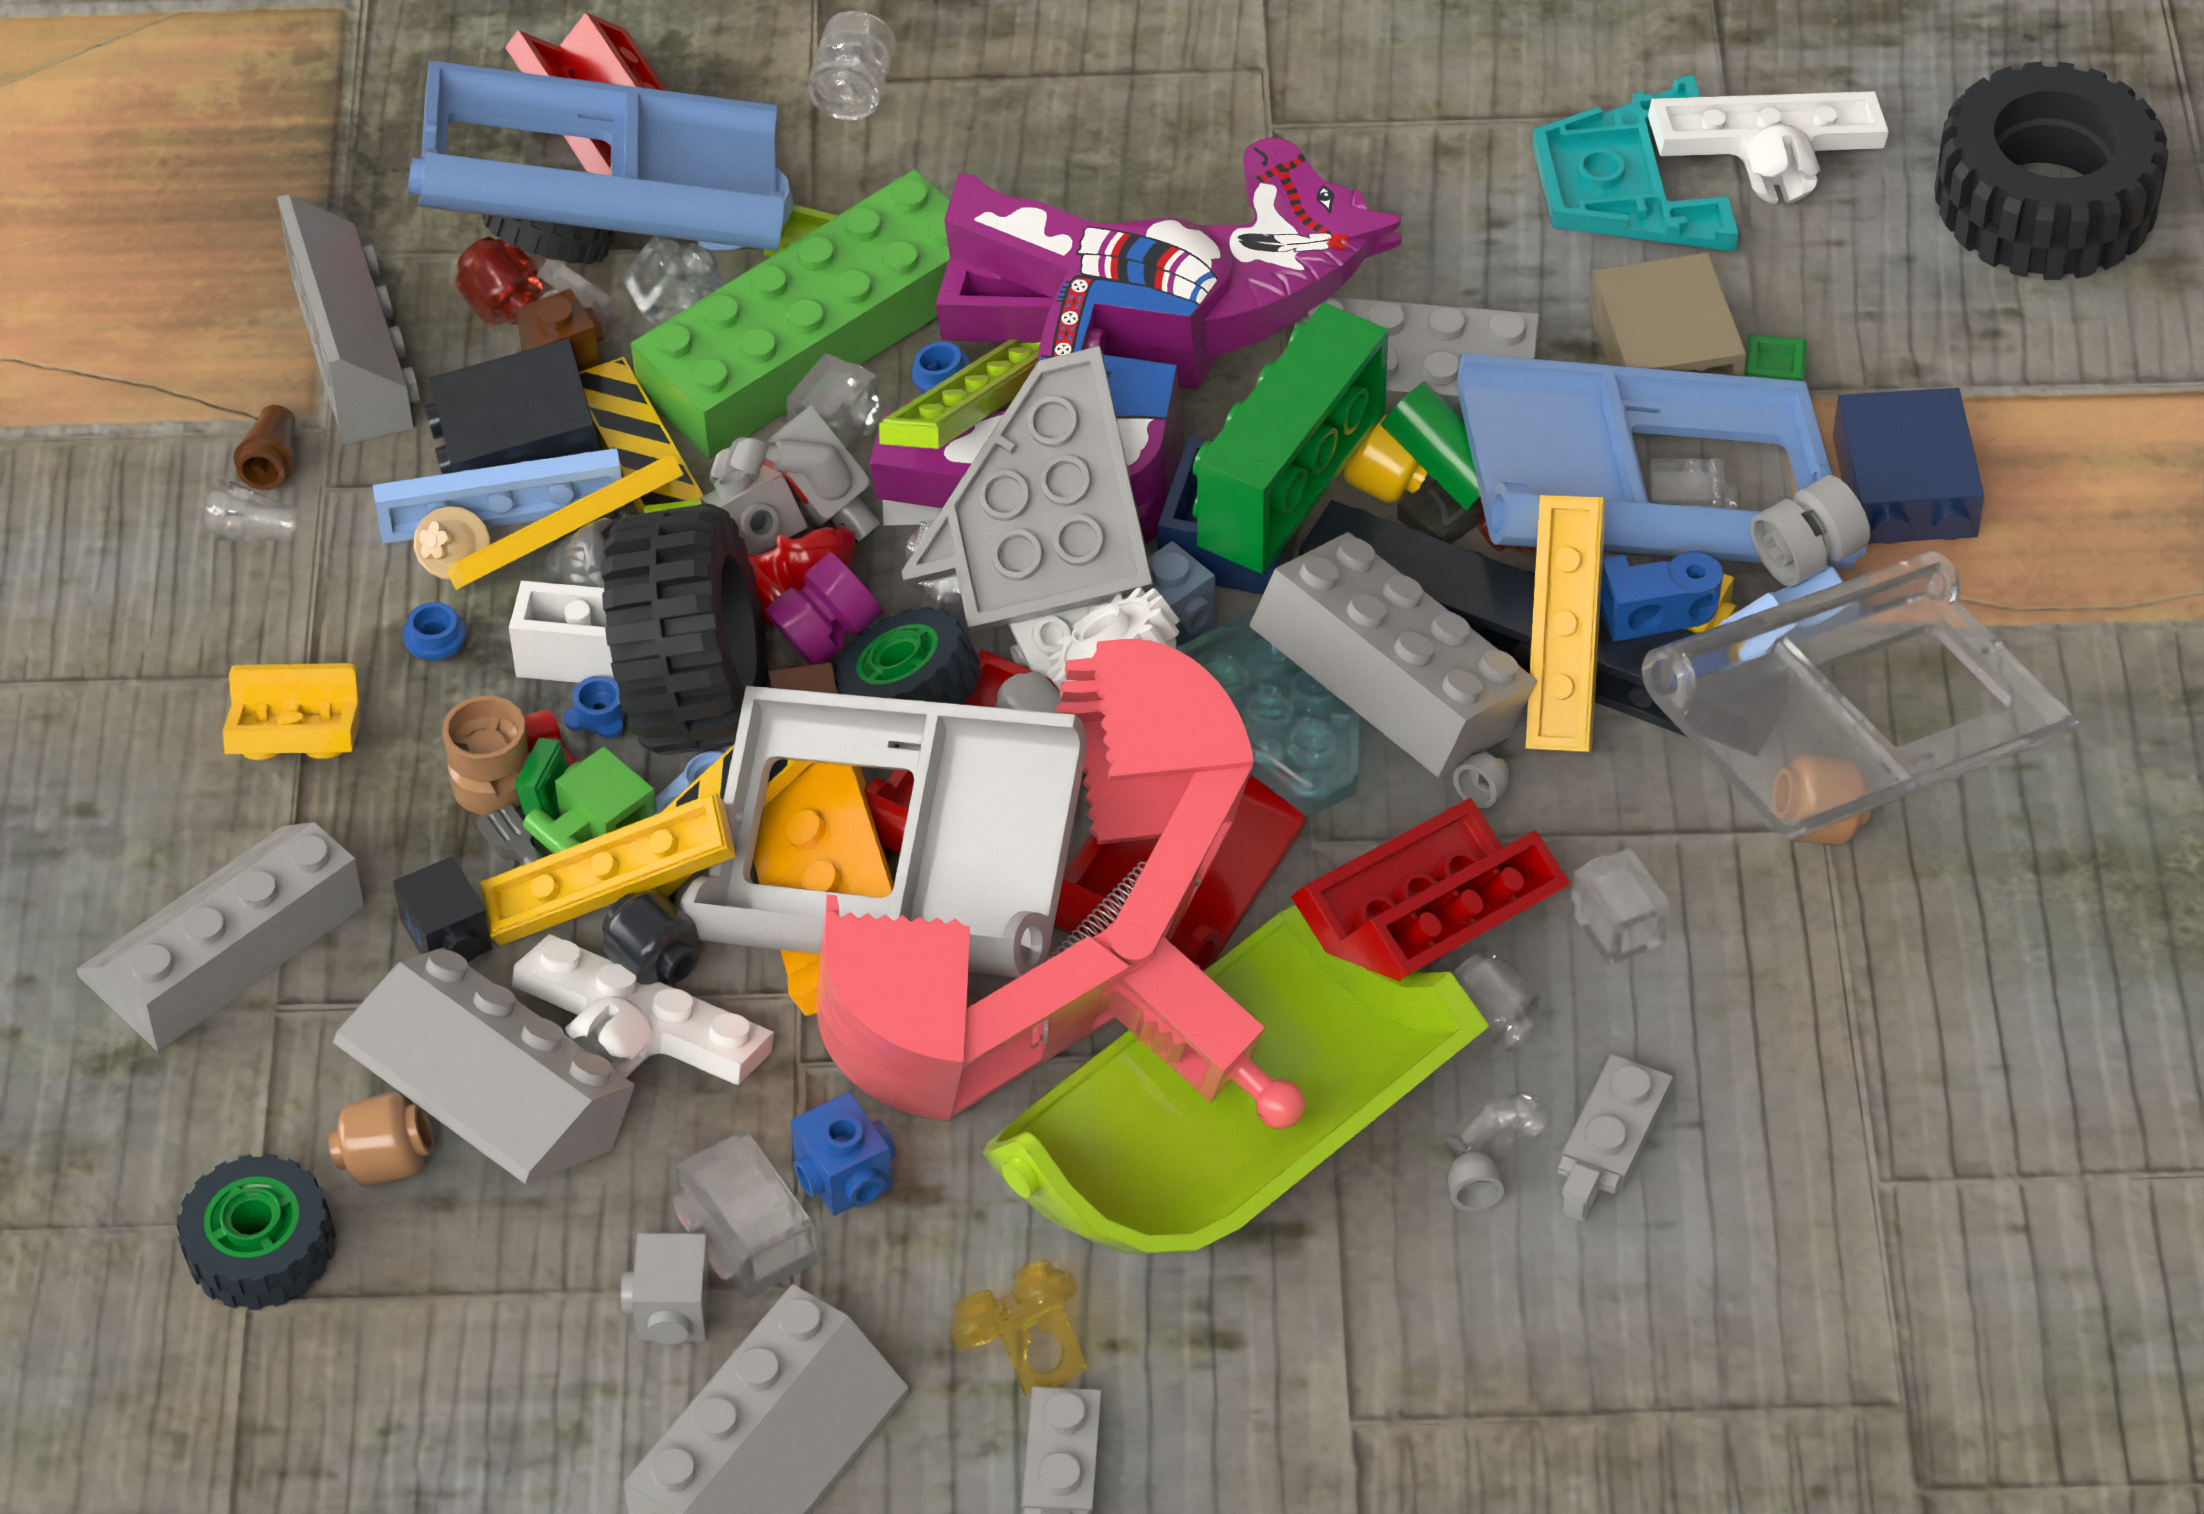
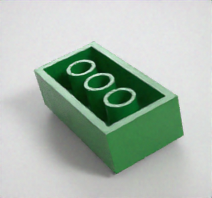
[1193,302,1389,575]

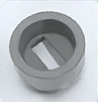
[1453,751,1510,808]
[1447,1151,1504,1211]

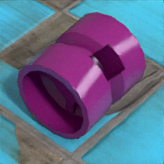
[764,552,883,665]

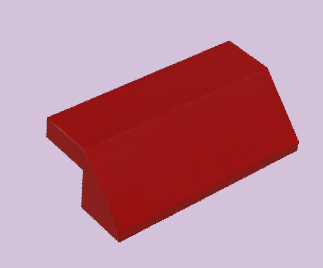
[505,12,668,175]
[1290,797,1571,981]

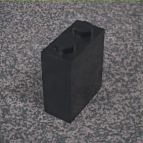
[424,338,601,474]

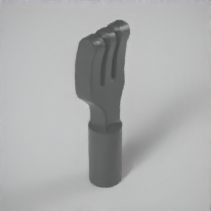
[476,803,545,866]

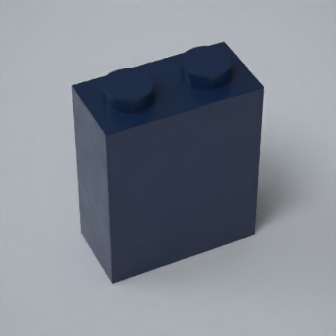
[1833,388,1984,544]

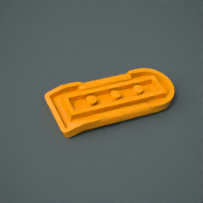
[753,762,894,1016]

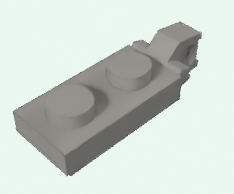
[1558,1054,1673,1223]
[1022,1387,1102,1514]

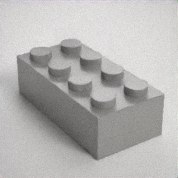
[1294,297,1539,418]
[1249,532,1537,777]

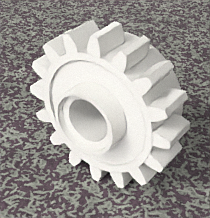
[1046,588,1180,690]

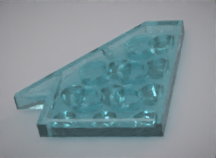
[1176,610,1359,818]

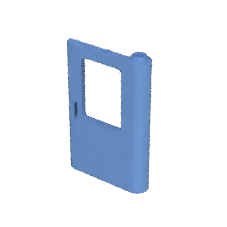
[408,60,784,251]

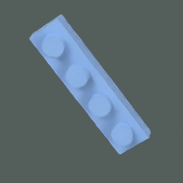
[373,448,625,544]

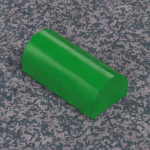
[1380,381,1481,511]

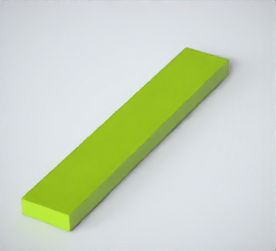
[879,339,1040,449]

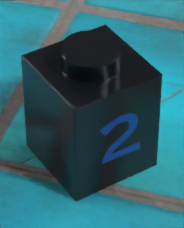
[393,856,492,963]

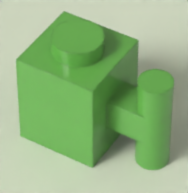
[523,746,657,854]

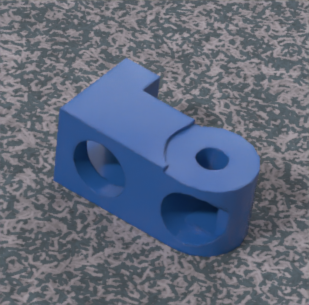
[1600,552,1723,642]

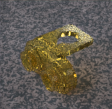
[948,1259,1087,1397]

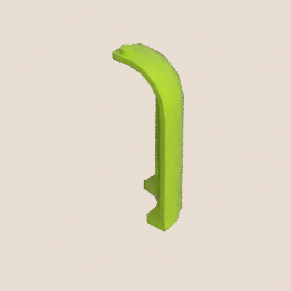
[982,901,1489,1254]

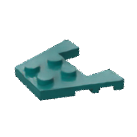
[1532,75,1738,251]

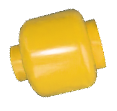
[1344,415,1428,504]

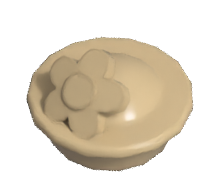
[413,506,490,580]

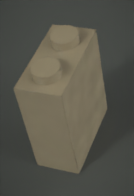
[1589,252,1746,376]

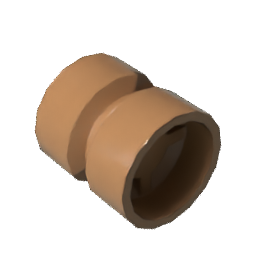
[442,695,530,815]

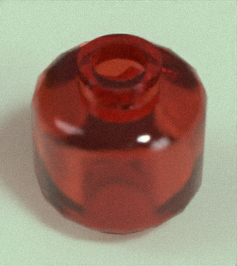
[455,237,544,326]

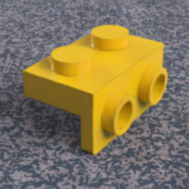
[223,663,361,760]

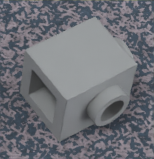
[621,1233,711,1345]

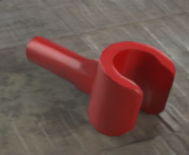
[523,710,578,767]

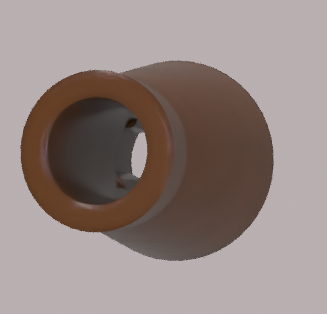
[233,405,295,490]

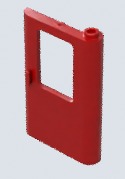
[864,649,1314,971]

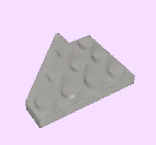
[901,346,1155,633]

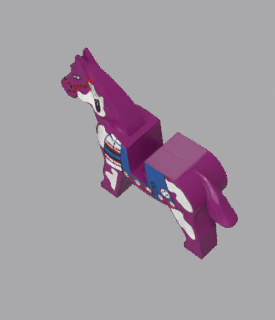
[869,137,1402,544]

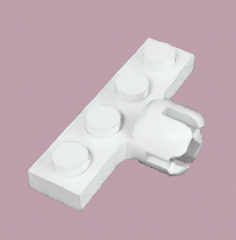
[1648,91,1889,204]
[512,934,774,1085]

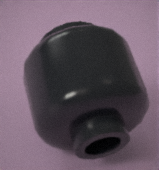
[602,890,700,985]

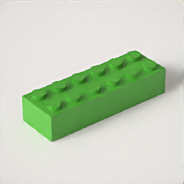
[631,169,950,460]

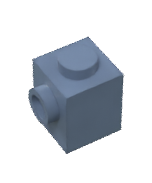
[1145,541,1215,650]

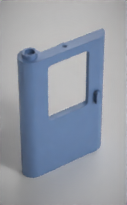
[1457,353,1867,570]

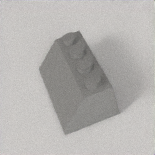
[277,194,420,445]
[76,822,364,1052]
[333,948,635,1184]
[623,1284,909,1514]

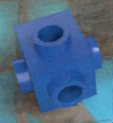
[790,1091,896,1216]

